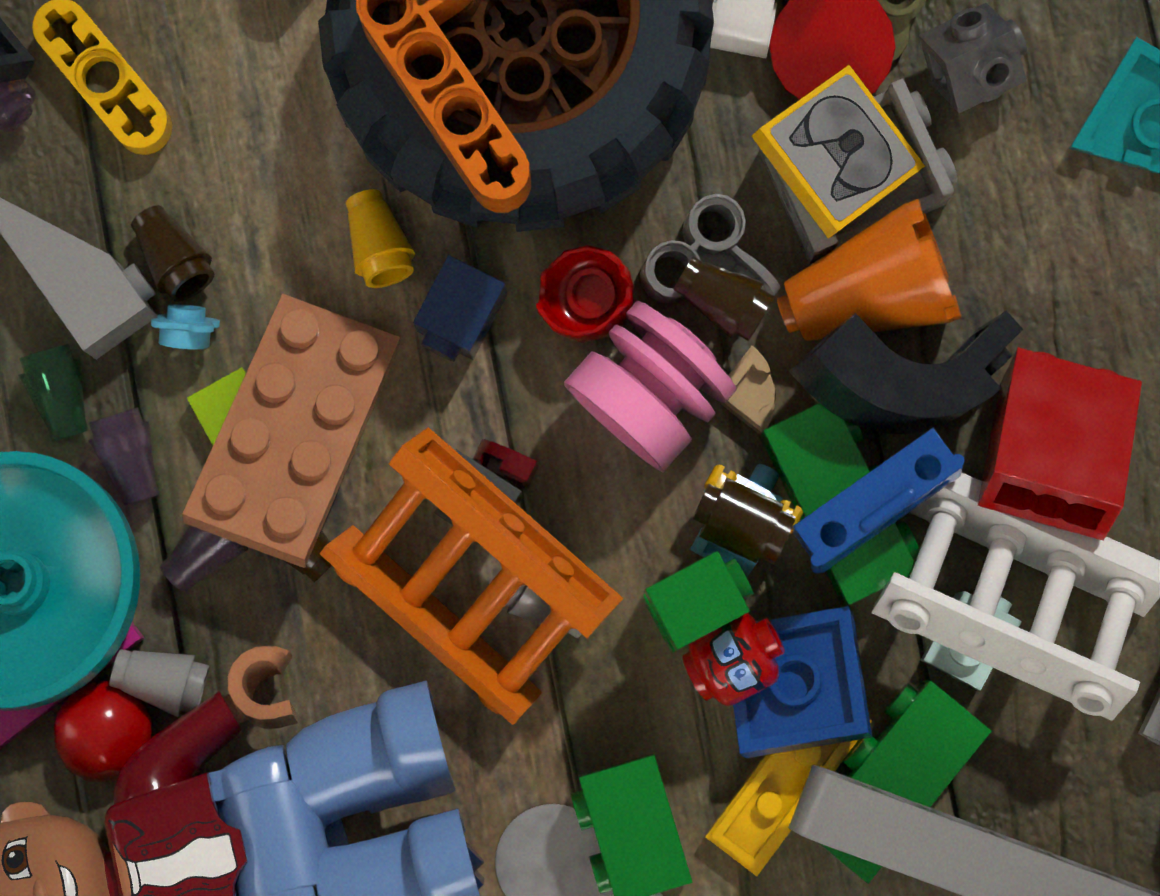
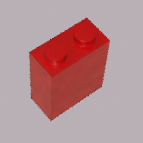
[977,347,1142,541]

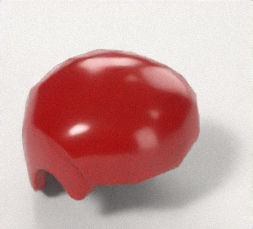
[536,245,634,343]
[53,681,153,782]

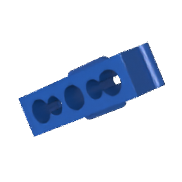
[793,428,964,573]

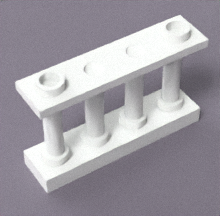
[871,472,1160,721]

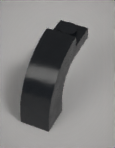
[789,311,1023,434]

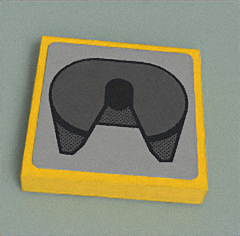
[751,65,925,239]

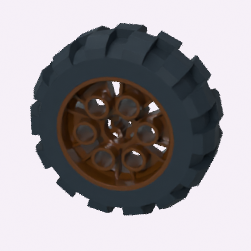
[318,0,714,232]

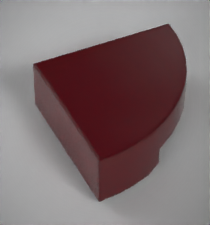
[472,439,538,488]

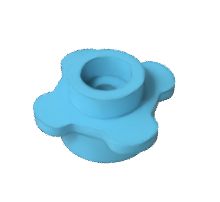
[151,304,220,349]

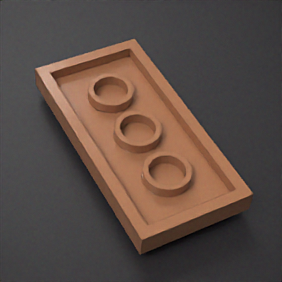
[182,294,400,568]

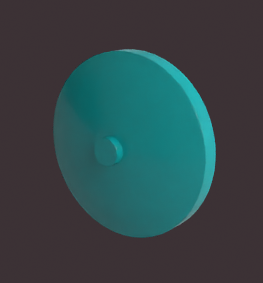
[0,451,140,711]

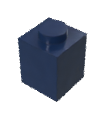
[413,255,508,362]

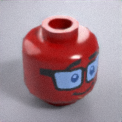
[682,613,785,706]

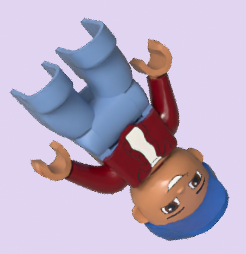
[0,646,480,896]

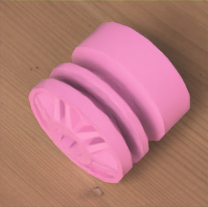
[564,301,737,473]

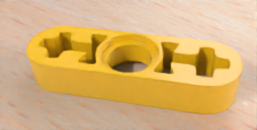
[32,0,172,155]

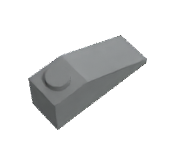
[0,198,157,360]

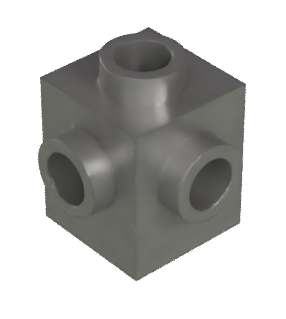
[919,3,1027,113]

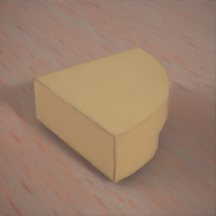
[712,346,776,435]

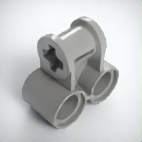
[640,194,781,335]

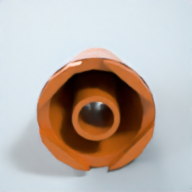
[777,198,962,341]

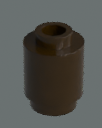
[693,477,796,564]

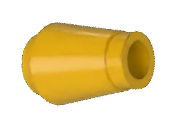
[345,189,415,288]

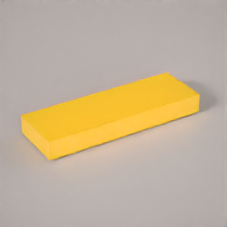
[705,720,872,876]

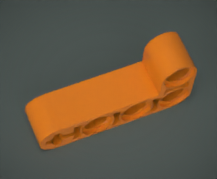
[356,0,531,213]

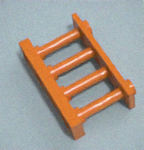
[319,427,624,725]

